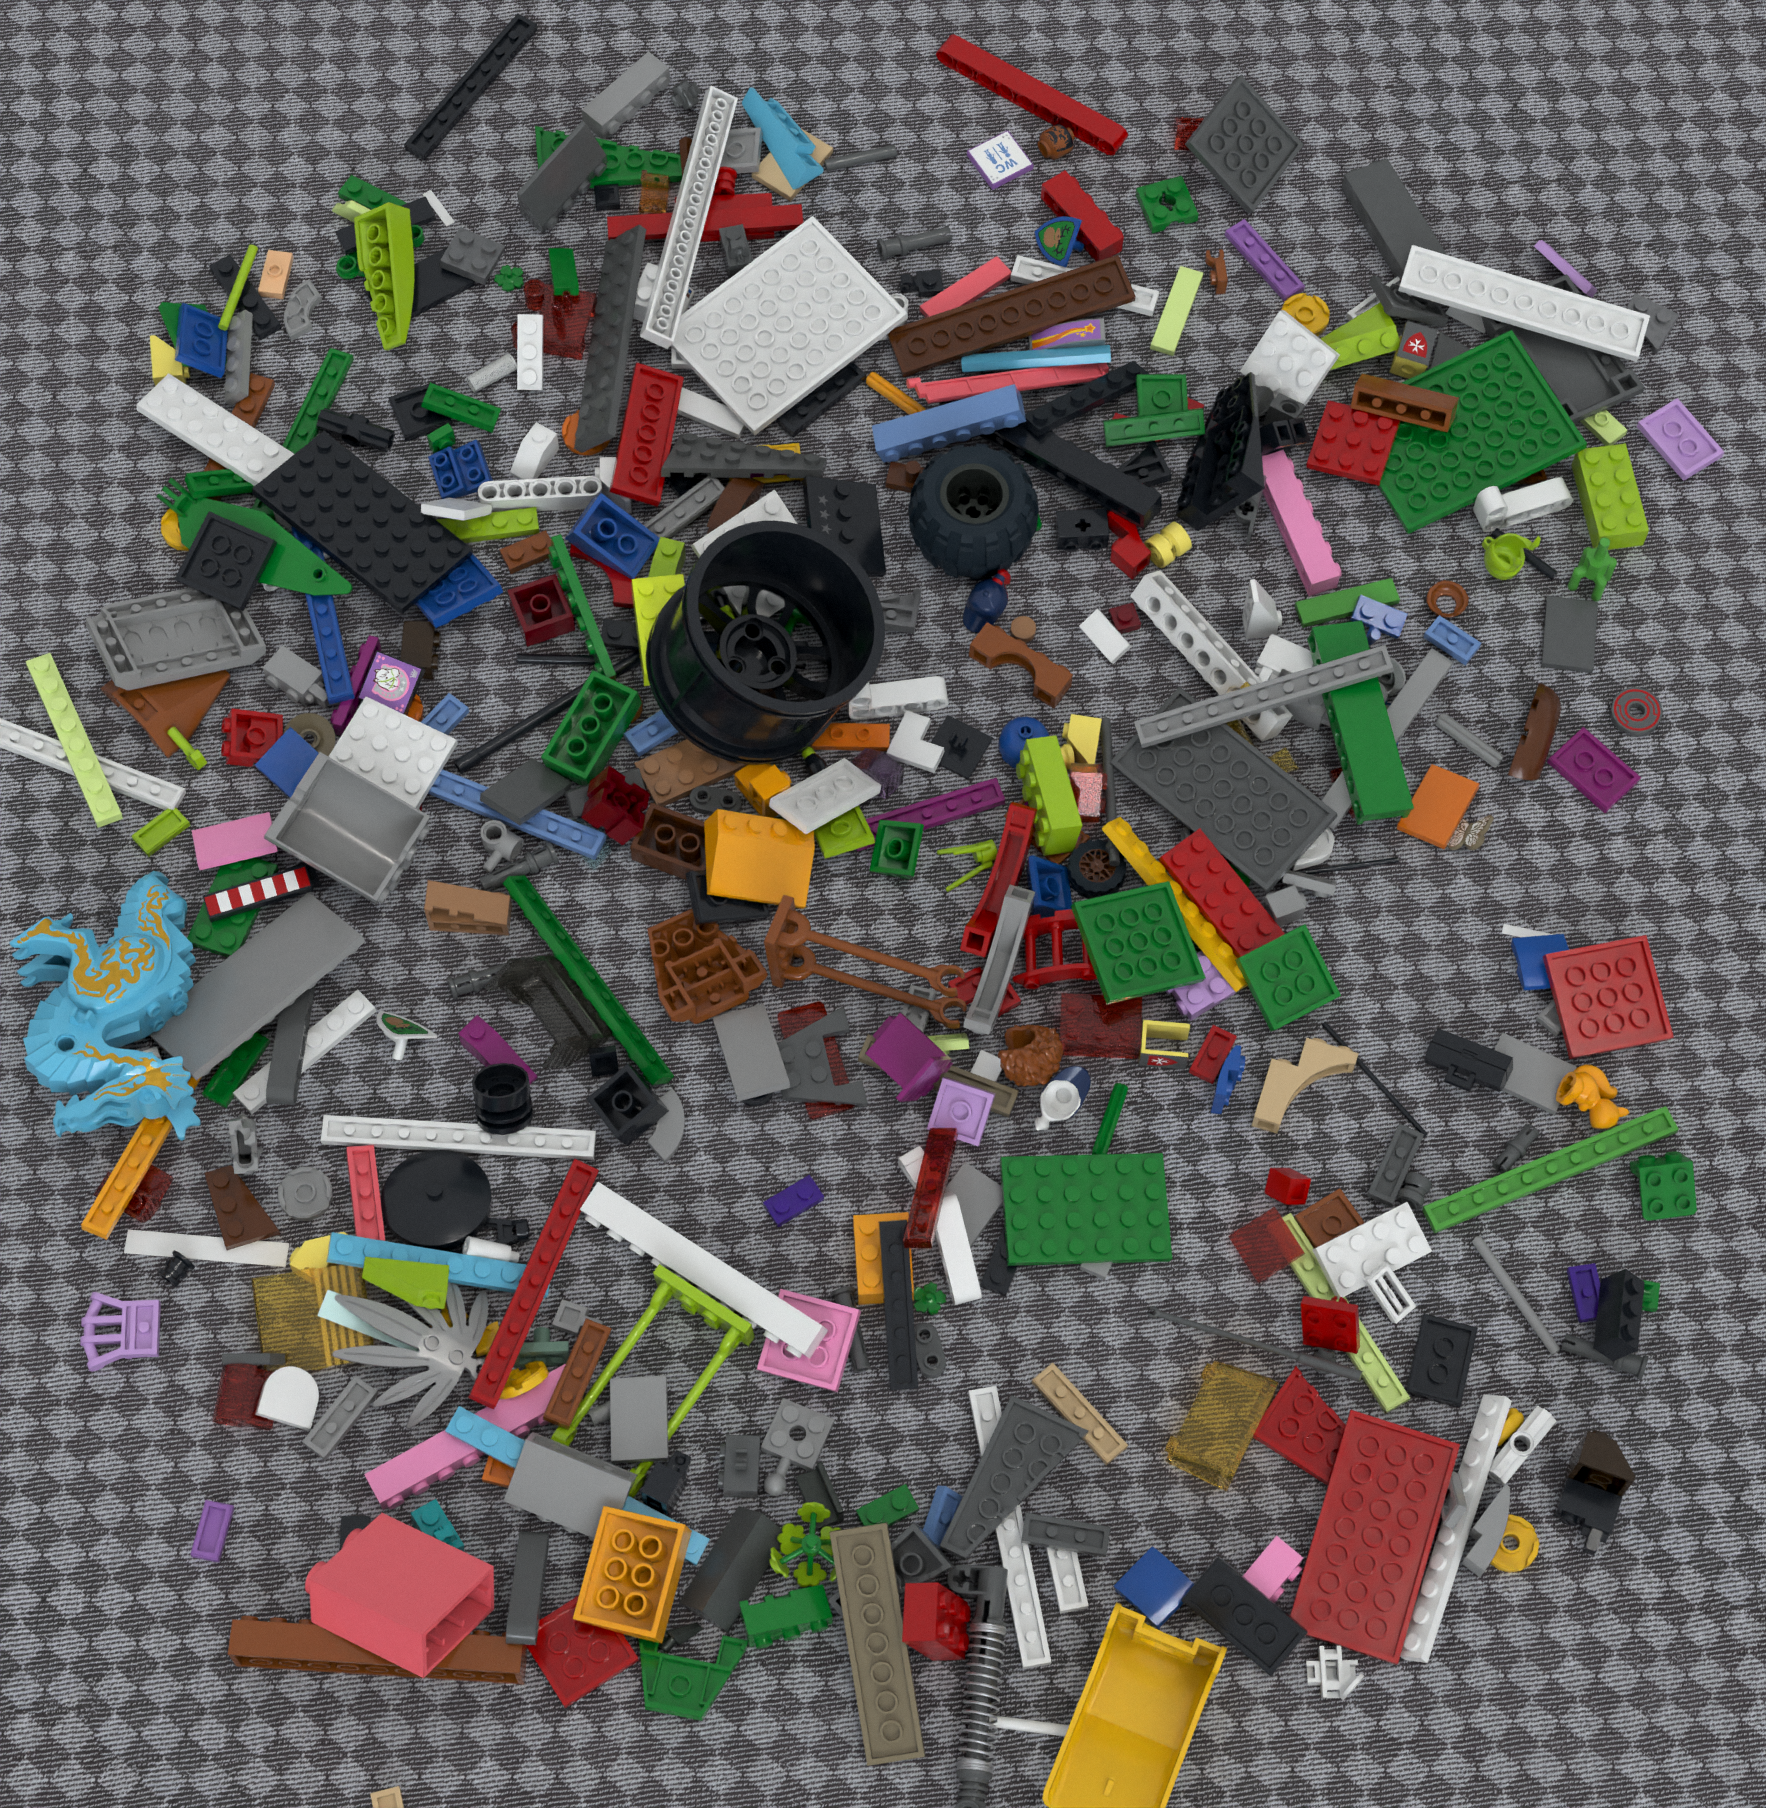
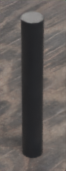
[1491,528,1558,580]
[517,653,595,665]

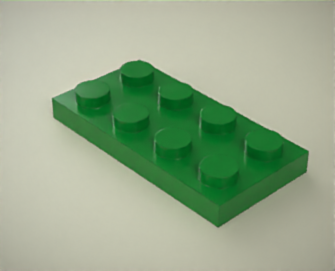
[187,857,279,958]

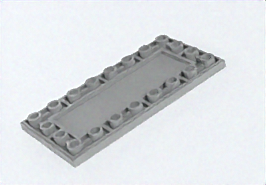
[149,893,365,1081]

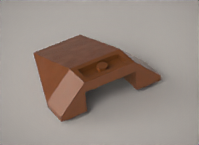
[100,670,231,758]

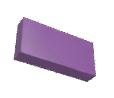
[190,1500,234,1563]

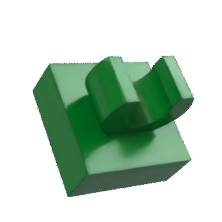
[1642,1280,1660,1312]

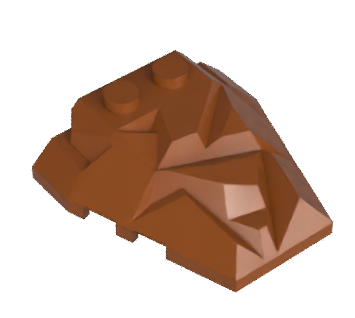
[647,908,768,1024]

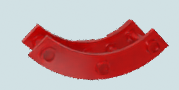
[1013,909,1097,989]

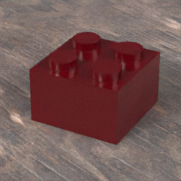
[507,574,575,647]

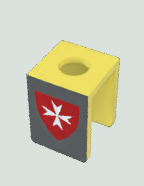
[1389,321,1437,379]
[1138,1020,1190,1070]

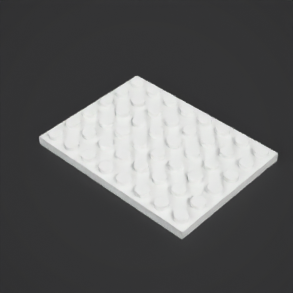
[671,216,908,435]

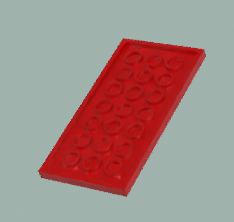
[1290,1410,1460,1665]

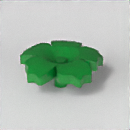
[494,265,524,292]
[914,1282,946,1316]

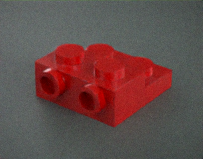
[221,708,283,767]

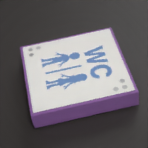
[967,130,1034,190]

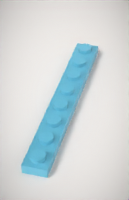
[326,1232,549,1298]

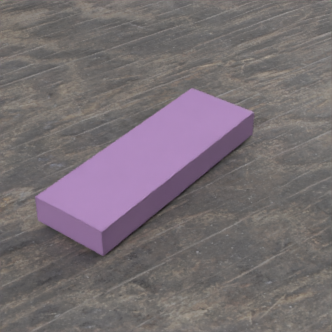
[1534,240,1597,298]

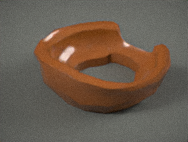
[1426,580,1469,618]

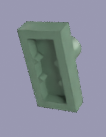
[514,1327,570,1367]

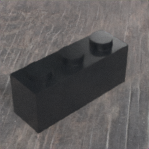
[1593,1269,1645,1361]

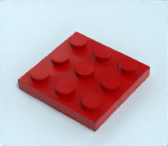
[1307,400,1400,486]
[526,1595,639,1708]

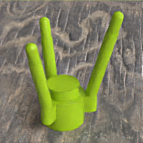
[937,839,998,892]

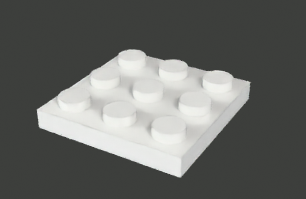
[1240,310,1340,405]

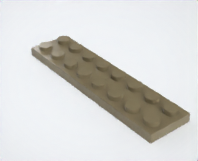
[829,1522,925,1766]

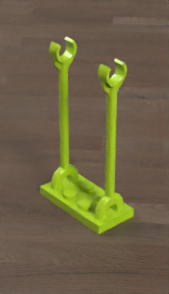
[551,1264,755,1498]

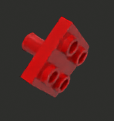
[1301,1296,1360,1354]

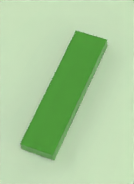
[1294,578,1400,628]

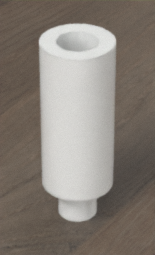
[463,1236,519,1263]

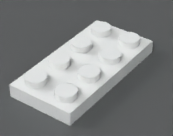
[769,758,881,834]
[1312,1202,1432,1299]

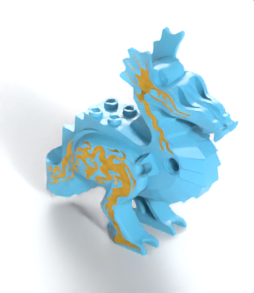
[10,871,201,1141]

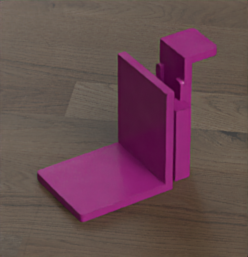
[865,1013,953,1102]

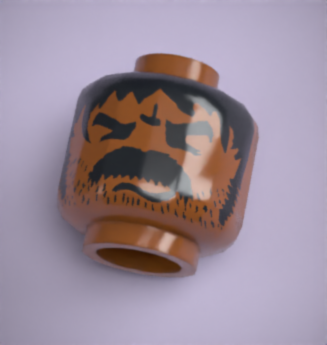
[1038,124,1075,160]

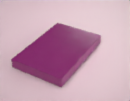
[1547,727,1641,813]

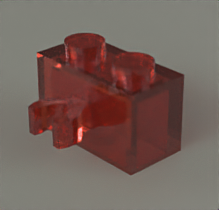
[1070,763,1108,823]

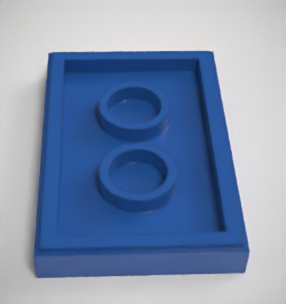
[175,303,228,378]

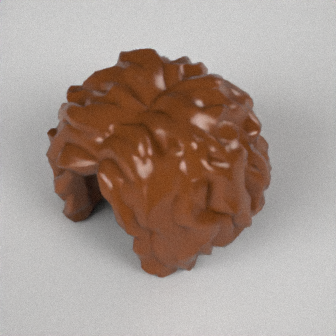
[998,1024,1063,1087]

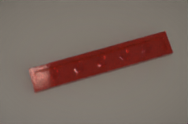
[903,1128,958,1248]

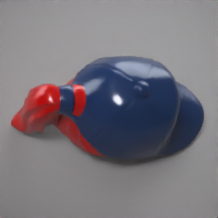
[963,569,1011,633]

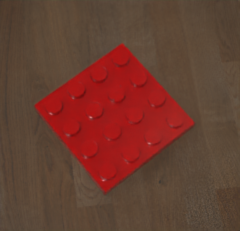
[1543,935,1674,1059]

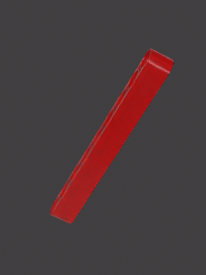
[936,34,1128,156]

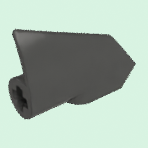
[1235,475,1267,545]

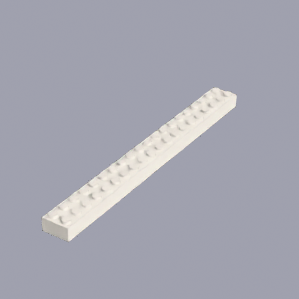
[639,86,738,349]

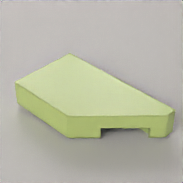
[332,200,370,223]

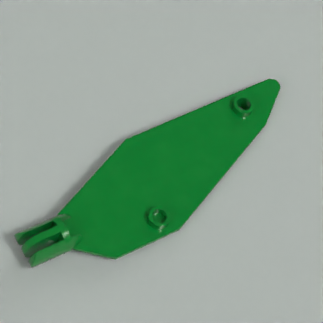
[156,478,353,596]

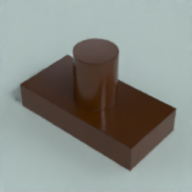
[885,461,925,493]

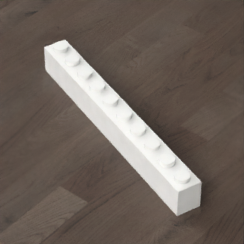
[580,1182,828,1359]

